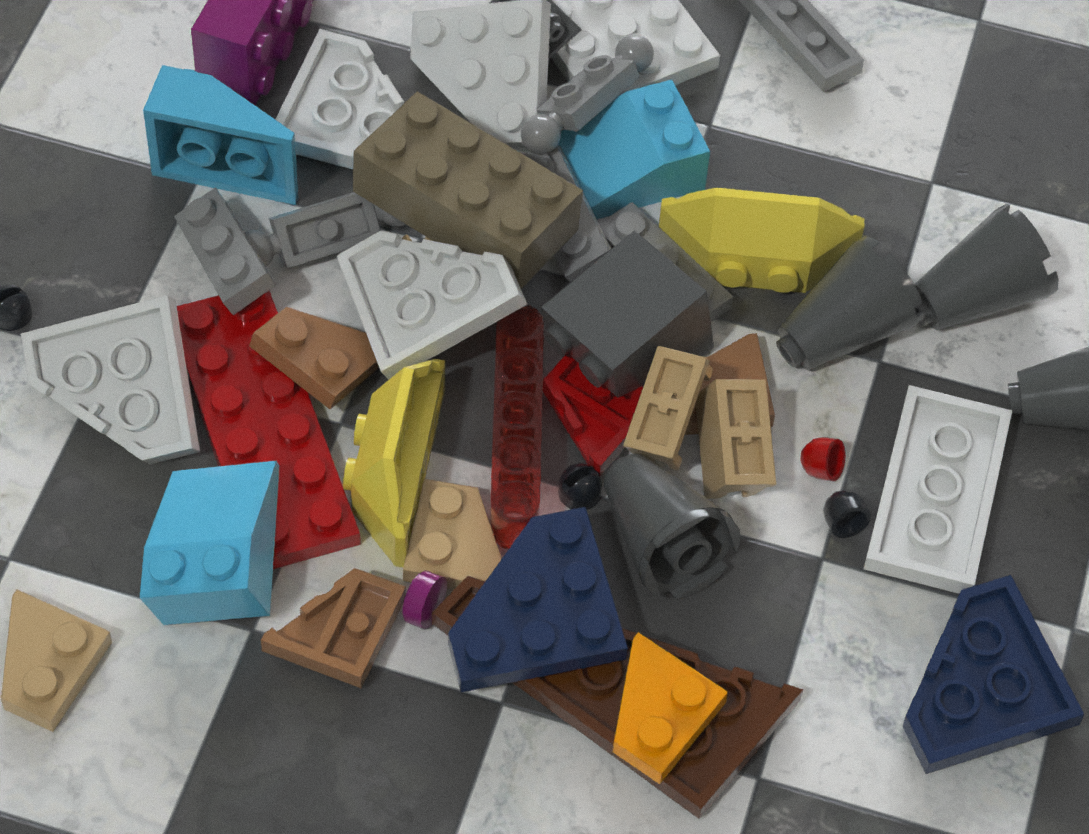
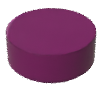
[402,570,447,630]

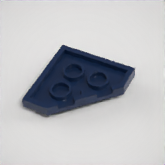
[448,507,628,693]
[902,575,1085,774]

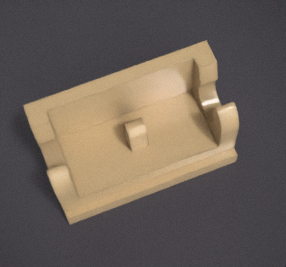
[623,346,713,470]
[696,379,776,499]

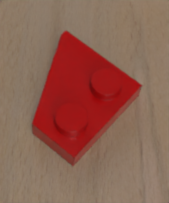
[543,353,643,477]

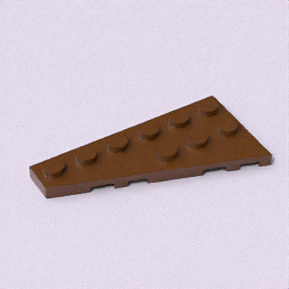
[432,576,803,819]

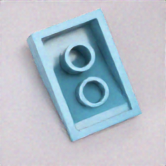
[143,65,299,205]
[559,79,710,220]
[140,461,280,625]

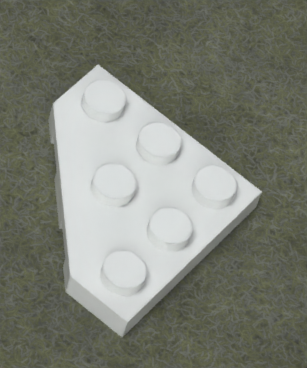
[410,0,551,149]
[275,29,404,169]
[337,231,527,380]
[21,295,200,464]

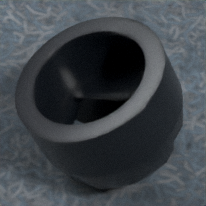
[0,285,32,331]
[558,463,602,510]
[823,491,871,538]

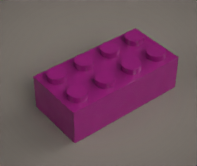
[191,0,314,105]

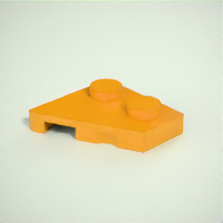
[613,632,728,784]

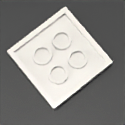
[551,0,720,96]

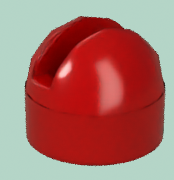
[800,437,846,481]

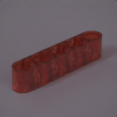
[490,305,544,549]

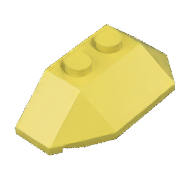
[659,188,865,293]
[343,359,445,567]

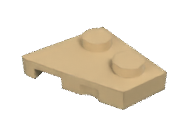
[403,479,502,590]
[1,589,112,732]

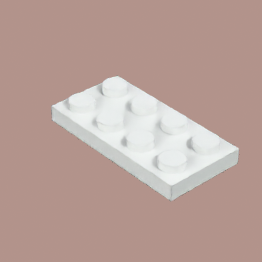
[864,385,1012,594]

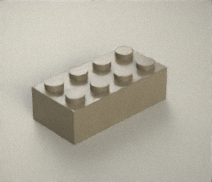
[353,91,583,289]

